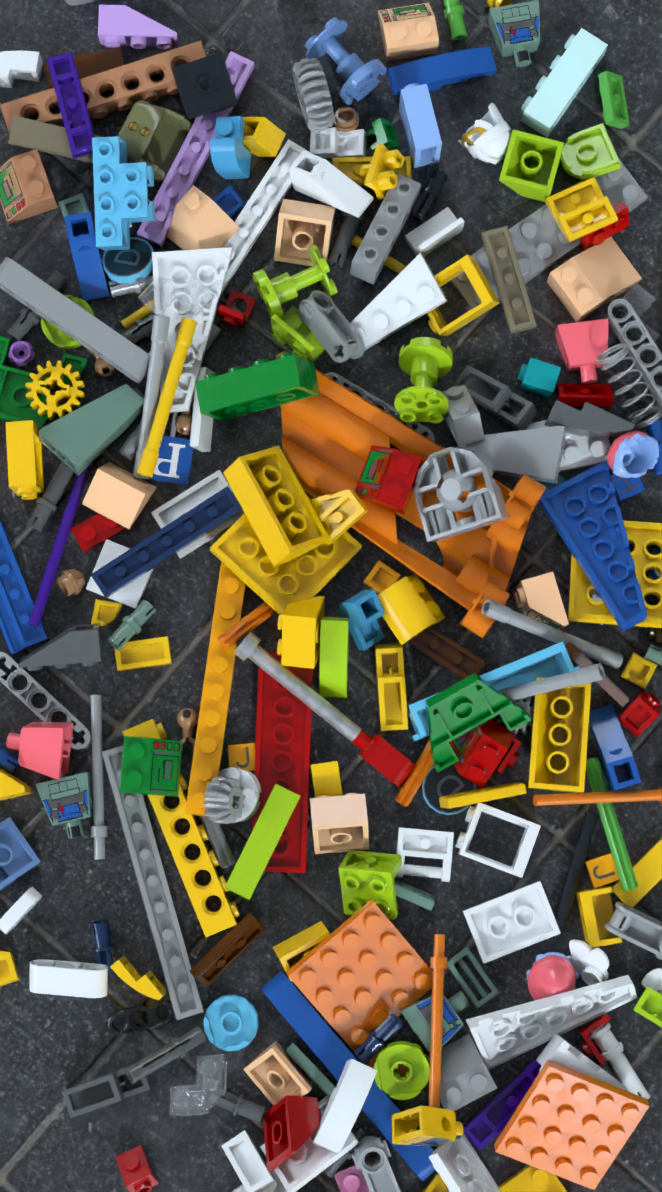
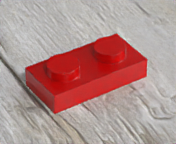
[580,201,630,250]
[557,383,614,409]
[70,513,127,554]

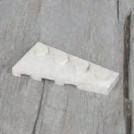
[350,253,447,350]

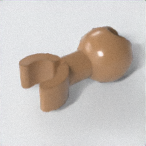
[87,349,115,377]
[175,394,194,435]
[177,708,198,751]

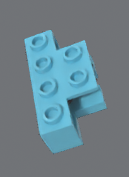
[92,136,155,251]

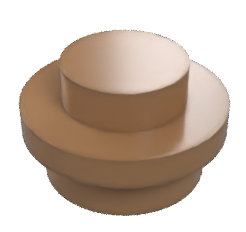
[334,106,359,132]

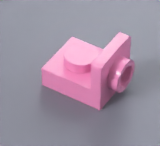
[334,1163,370,1192]

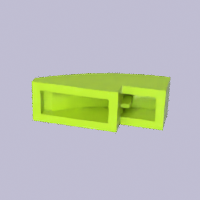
[319,617,350,698]

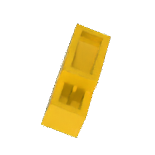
[375,643,408,731]

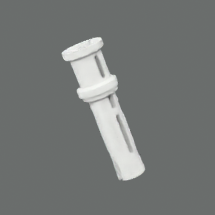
[588,1022,651,1099]

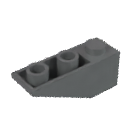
[19,623,104,671]

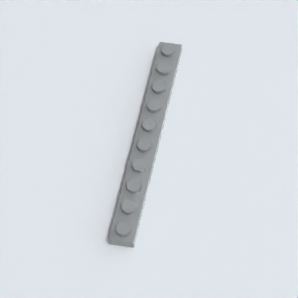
[101,746,204,1020]

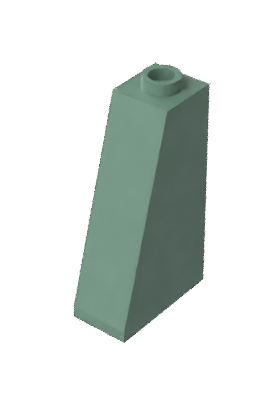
[39,384,145,476]

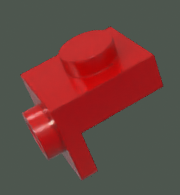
[116,1145,159,1192]

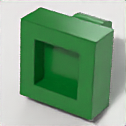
[366,118,400,150]

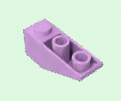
[98,5,179,50]

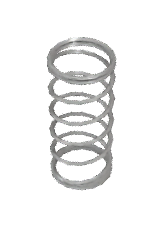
[596,343,662,429]

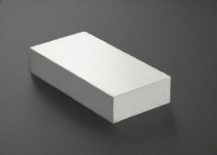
[222,1130,275,1192]

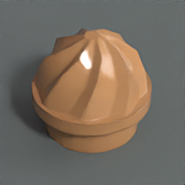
[57,569,85,597]

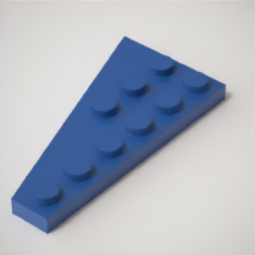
[538,460,648,632]

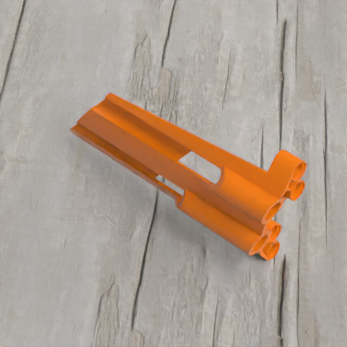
[276,350,546,639]

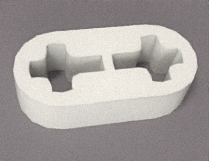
[0,886,42,934]

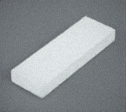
[189,367,215,452]

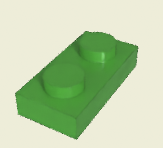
[598,71,630,129]

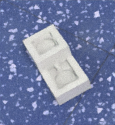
[310,127,367,158]

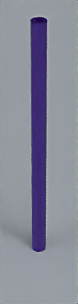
[28,464,91,627]

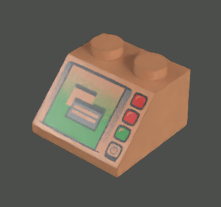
[0,149,58,224]

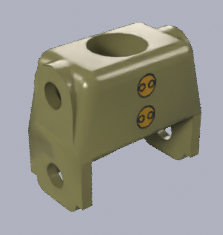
[118,100,191,183]

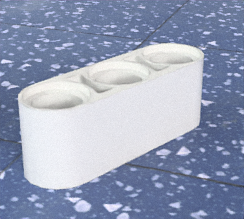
[29,959,108,998]

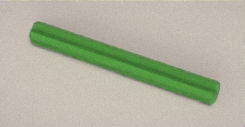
[586,757,638,891]

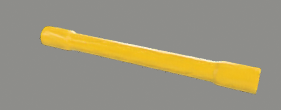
[137,318,197,478]

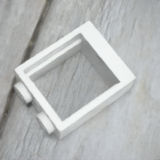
[455,803,541,878]

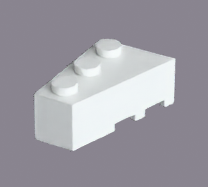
[536,1033,628,1091]

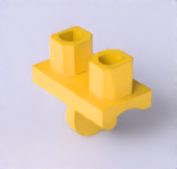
[359,144,404,200]

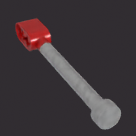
[233,631,416,787]

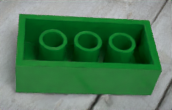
[195,352,320,421]

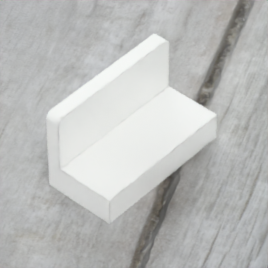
[405,207,464,257]

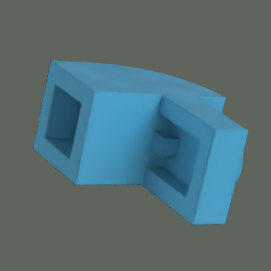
[210,116,251,180]
[338,589,385,651]

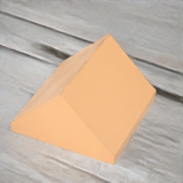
[82,462,156,530]
[243,1040,312,1106]

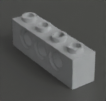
[350,173,421,285]

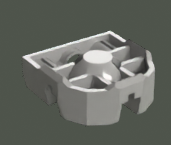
[413,447,509,542]

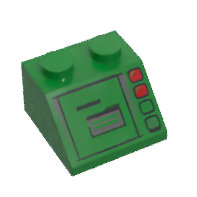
[120,736,183,797]

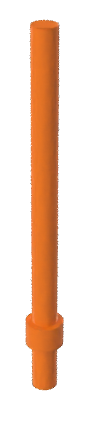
[533,787,662,806]
[428,934,447,1108]

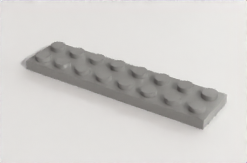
[450,159,648,310]

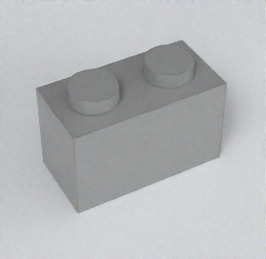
[442,385,484,446]

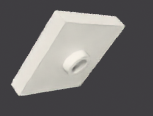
[86,539,154,609]

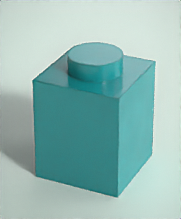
[518,358,561,398]

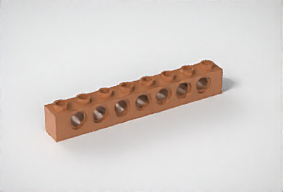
[0,41,206,131]

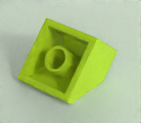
[499,129,564,202]

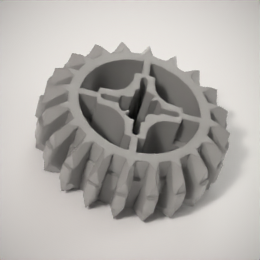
[292,57,335,132]

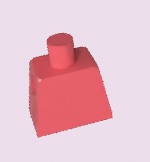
[555,319,609,384]
[6,722,73,779]

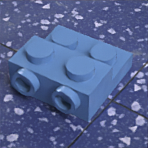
[0,817,41,891]

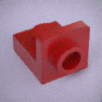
[617,690,662,737]

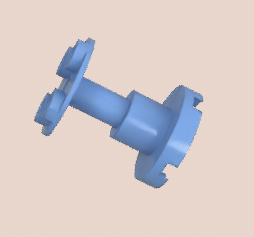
[305,17,387,105]

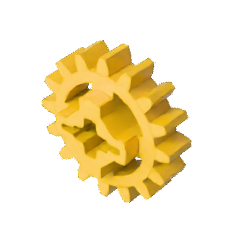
[25,361,85,420]

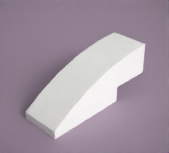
[0,50,43,88]
[312,1059,377,1154]

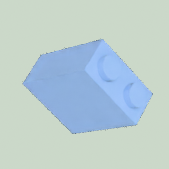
[399,83,442,168]

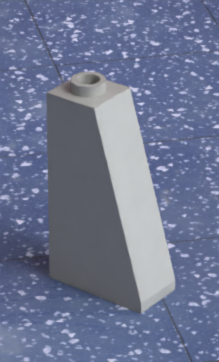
[458,426,567,484]

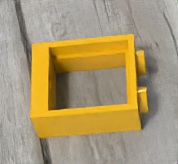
[427,255,500,337]
[6,420,44,500]

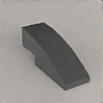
[452,365,538,431]
[544,400,635,437]
[61,1062,156,1118]

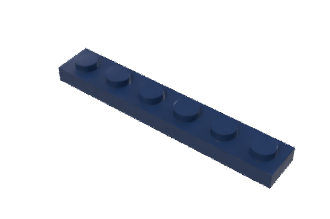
[91,486,243,598]

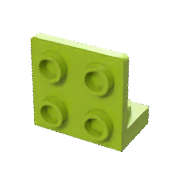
[271,305,325,363]
[338,850,402,920]

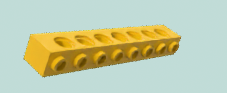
[122,719,240,937]

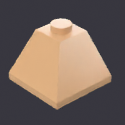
[167,185,239,250]

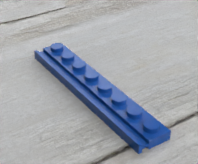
[0,519,49,655]

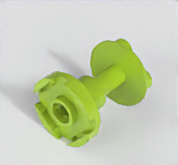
[252,245,338,319]
[394,337,453,423]

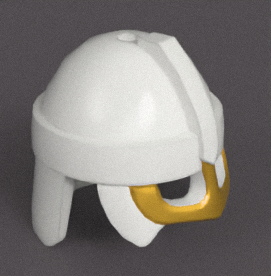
[458,103,511,165]

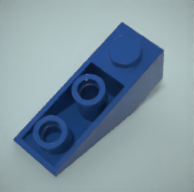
[64,212,110,302]
[589,705,641,791]

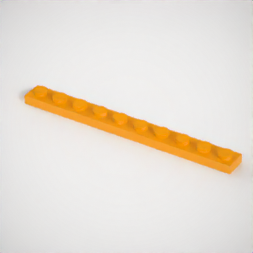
[185,562,246,817]

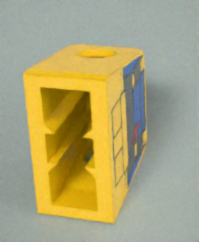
[392,1105,463,1146]

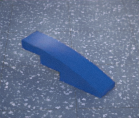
[386,46,497,95]

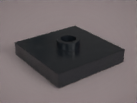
[171,52,238,121]

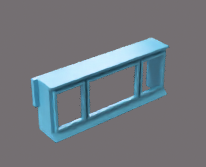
[407,641,580,742]

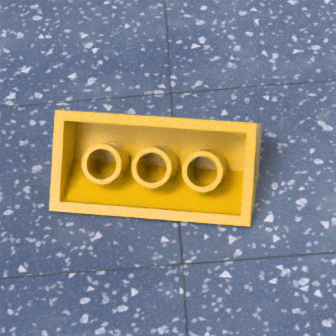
[223,446,330,567]
[528,677,591,793]

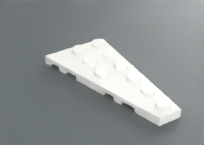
[152,247,233,412]
[466,975,637,1070]

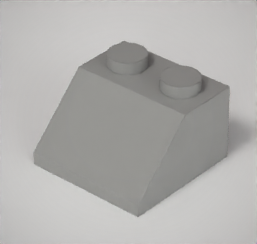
[426,1033,497,1111]

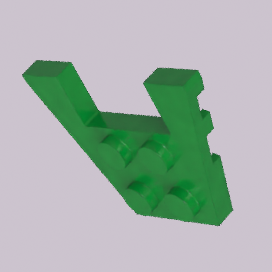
[0,336,88,429]
[426,673,531,772]

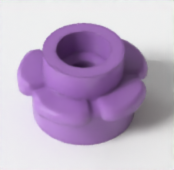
[8,341,35,367]

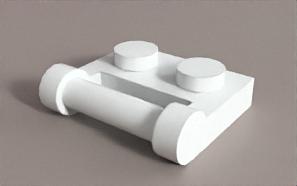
[395,827,454,882]

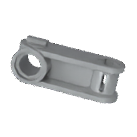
[298,290,365,363]
[604,902,662,960]
[351,1136,402,1192]

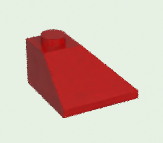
[263,1095,321,1171]

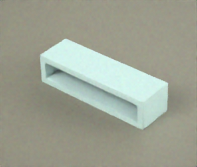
[521,28,608,138]

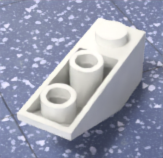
[289,151,373,218]

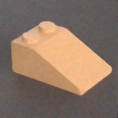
[546,237,642,322]

